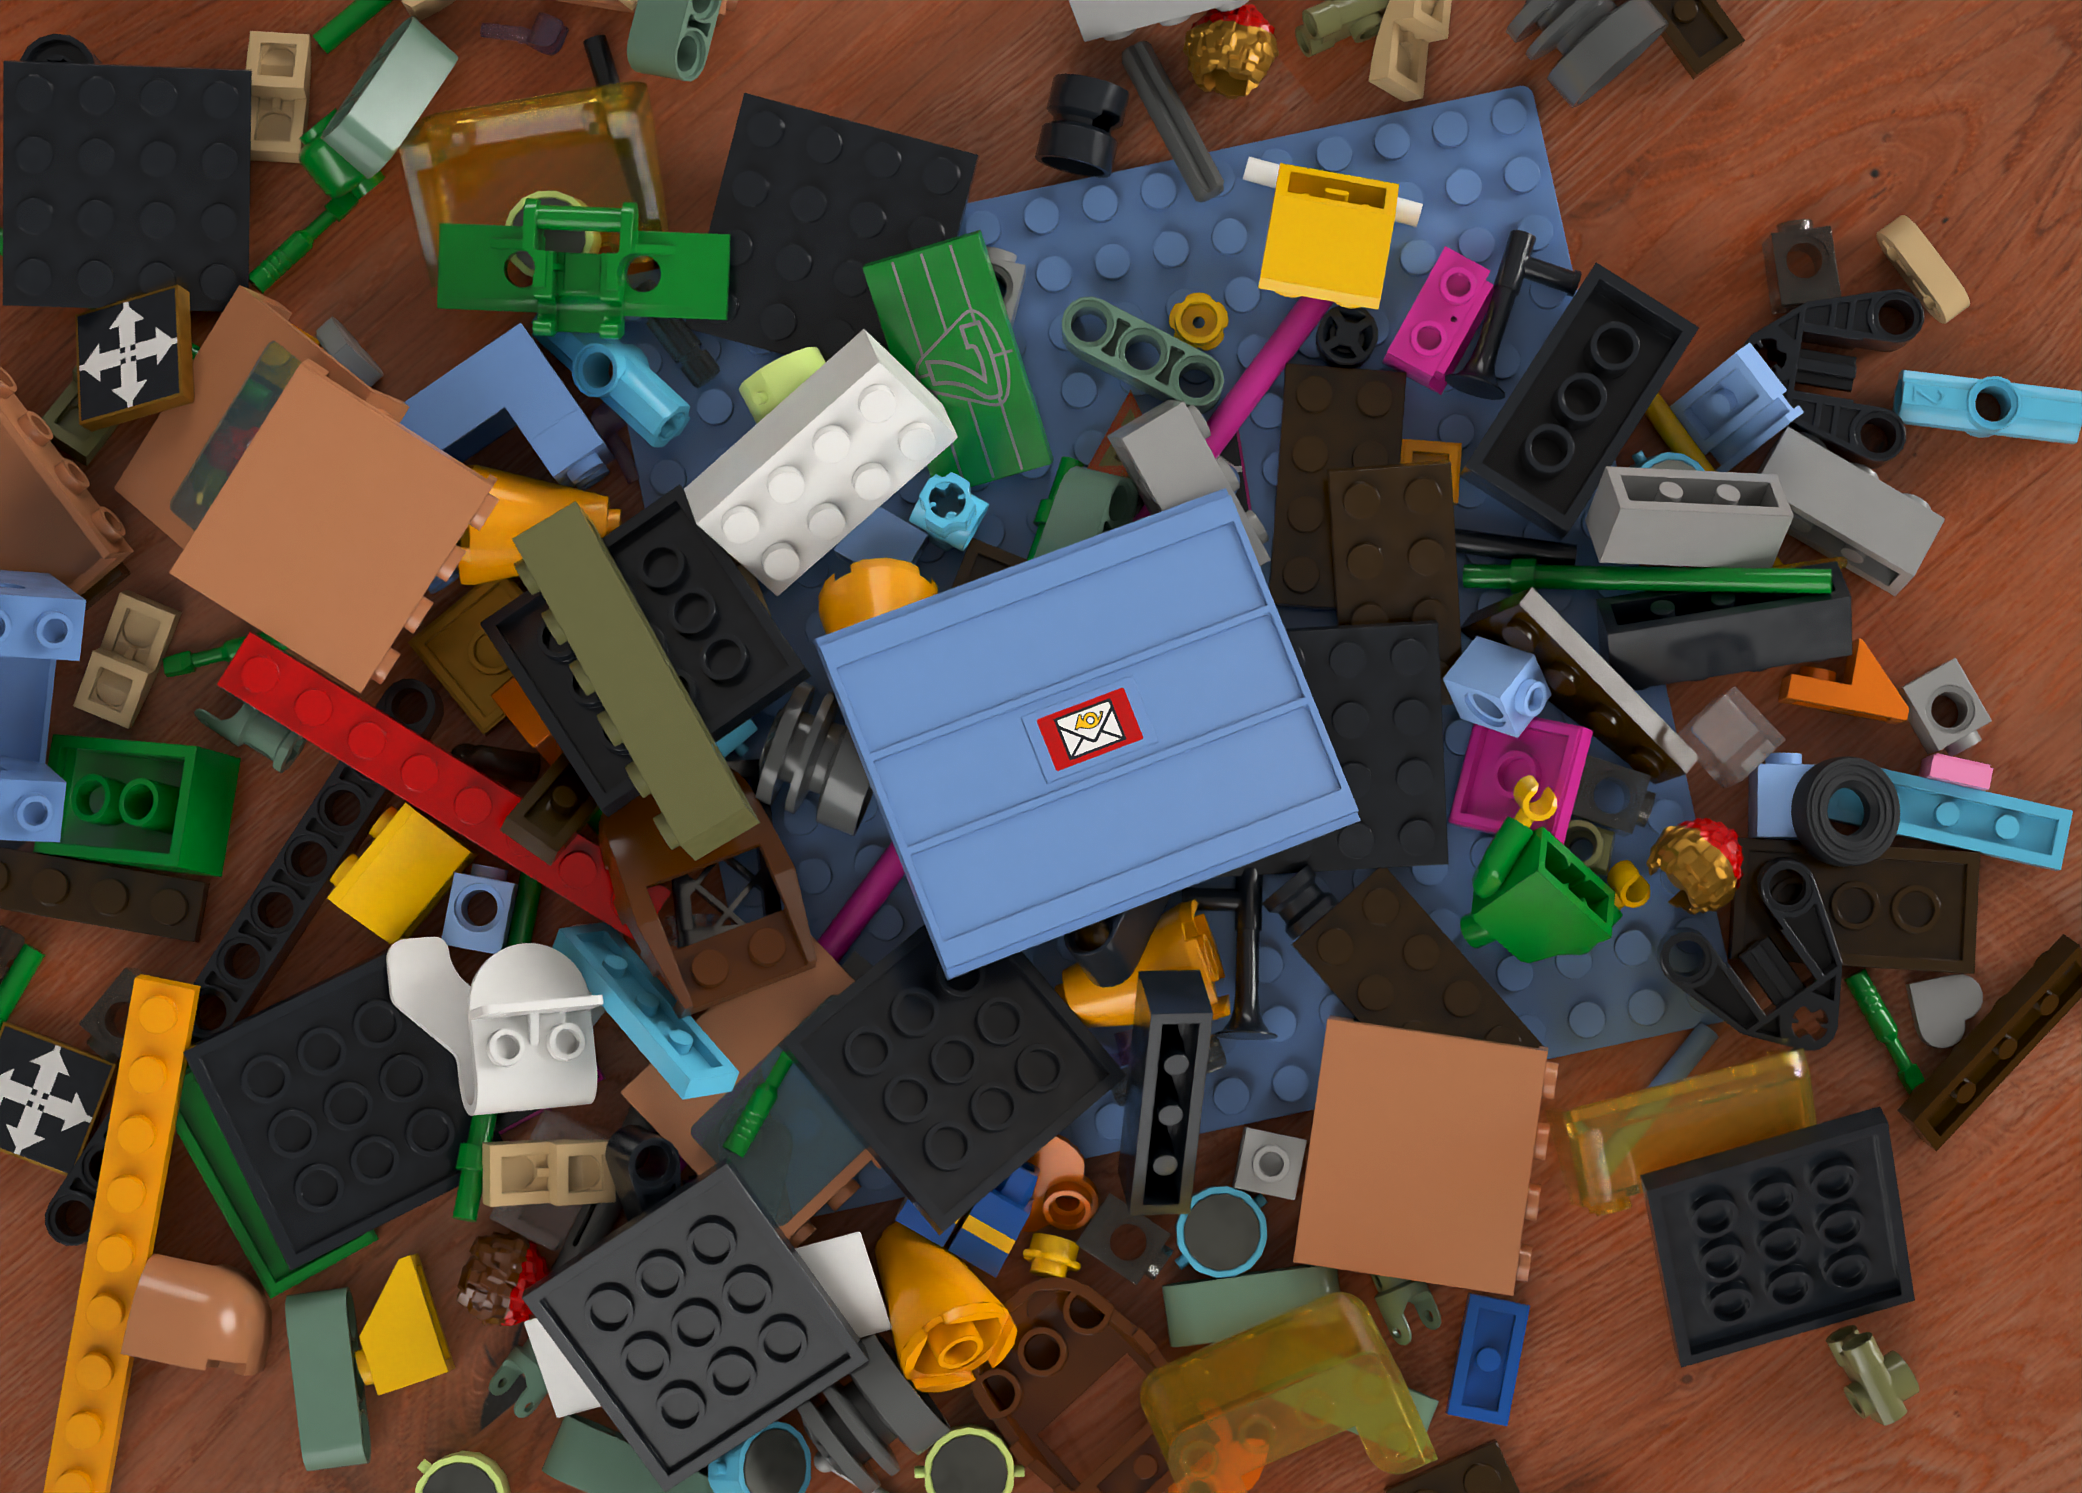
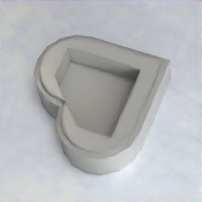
[316,317,384,387]
[1905,974,1983,1048]

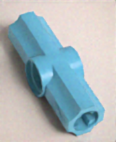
[531,313,691,447]
[1892,370,2082,445]
[909,472,989,552]

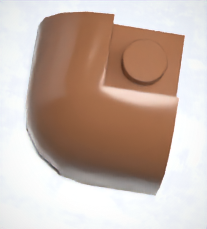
[120,1253,272,1376]

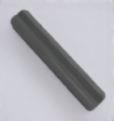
[1122,41,1224,203]

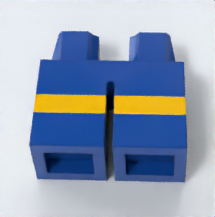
[895,1161,1040,1278]

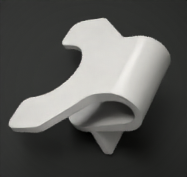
[386,923,624,1116]

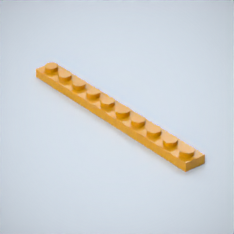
[43,974,201,1493]

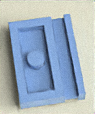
[1670,343,1804,472]

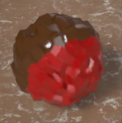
[456,1230,550,1326]

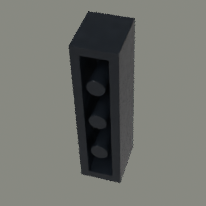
[1596,561,1853,691]
[1118,970,1213,1216]

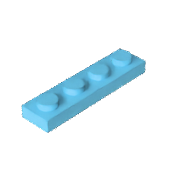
[1827,768,2073,871]
[552,922,739,1100]

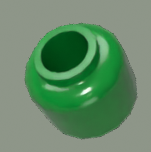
[299,108,386,200]

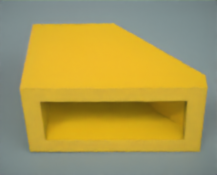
[355,1253,455,1396]

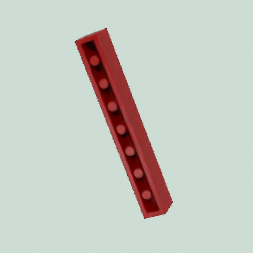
[217,630,672,941]

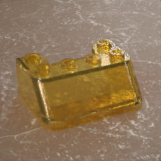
[1545,1048,1817,1216]
[1139,1291,1438,1493]

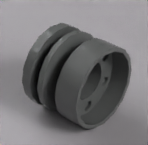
[1506,0,1669,108]
[756,682,873,836]
[796,1333,951,1493]

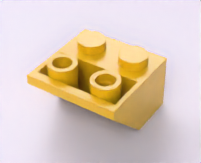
[1258,163,1399,310]
[327,802,479,945]

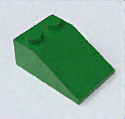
[33,734,241,877]

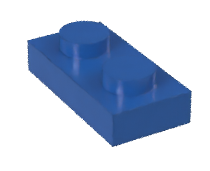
[1445,1292,1530,1426]

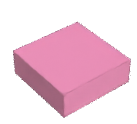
[1919,753,1993,791]

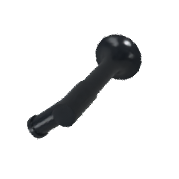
[1445,230,1582,400]
[1182,868,1278,1040]

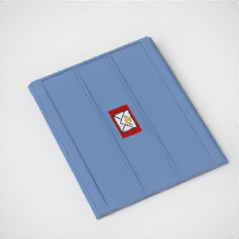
[814,488,1360,980]

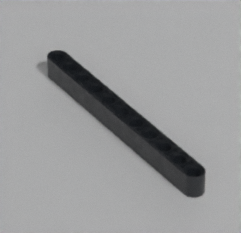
[45,679,444,1246]

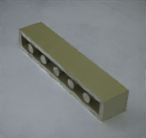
[512,501,760,861]

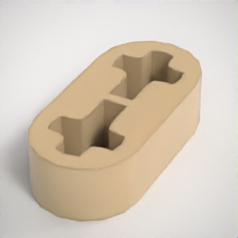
[1876,215,1970,324]

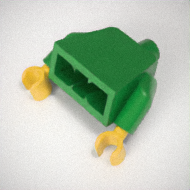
[1460,775,1651,963]

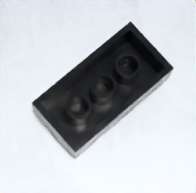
[1459,262,1699,541]

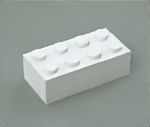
[684,329,958,597]

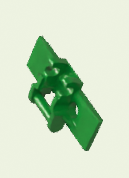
[437,198,731,339]

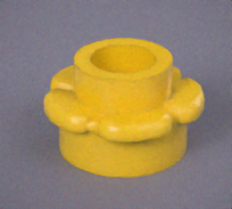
[1169,292,1229,351]
[1023,1233,1081,1278]

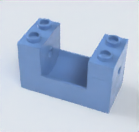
[400,323,616,594]
[0,570,86,842]

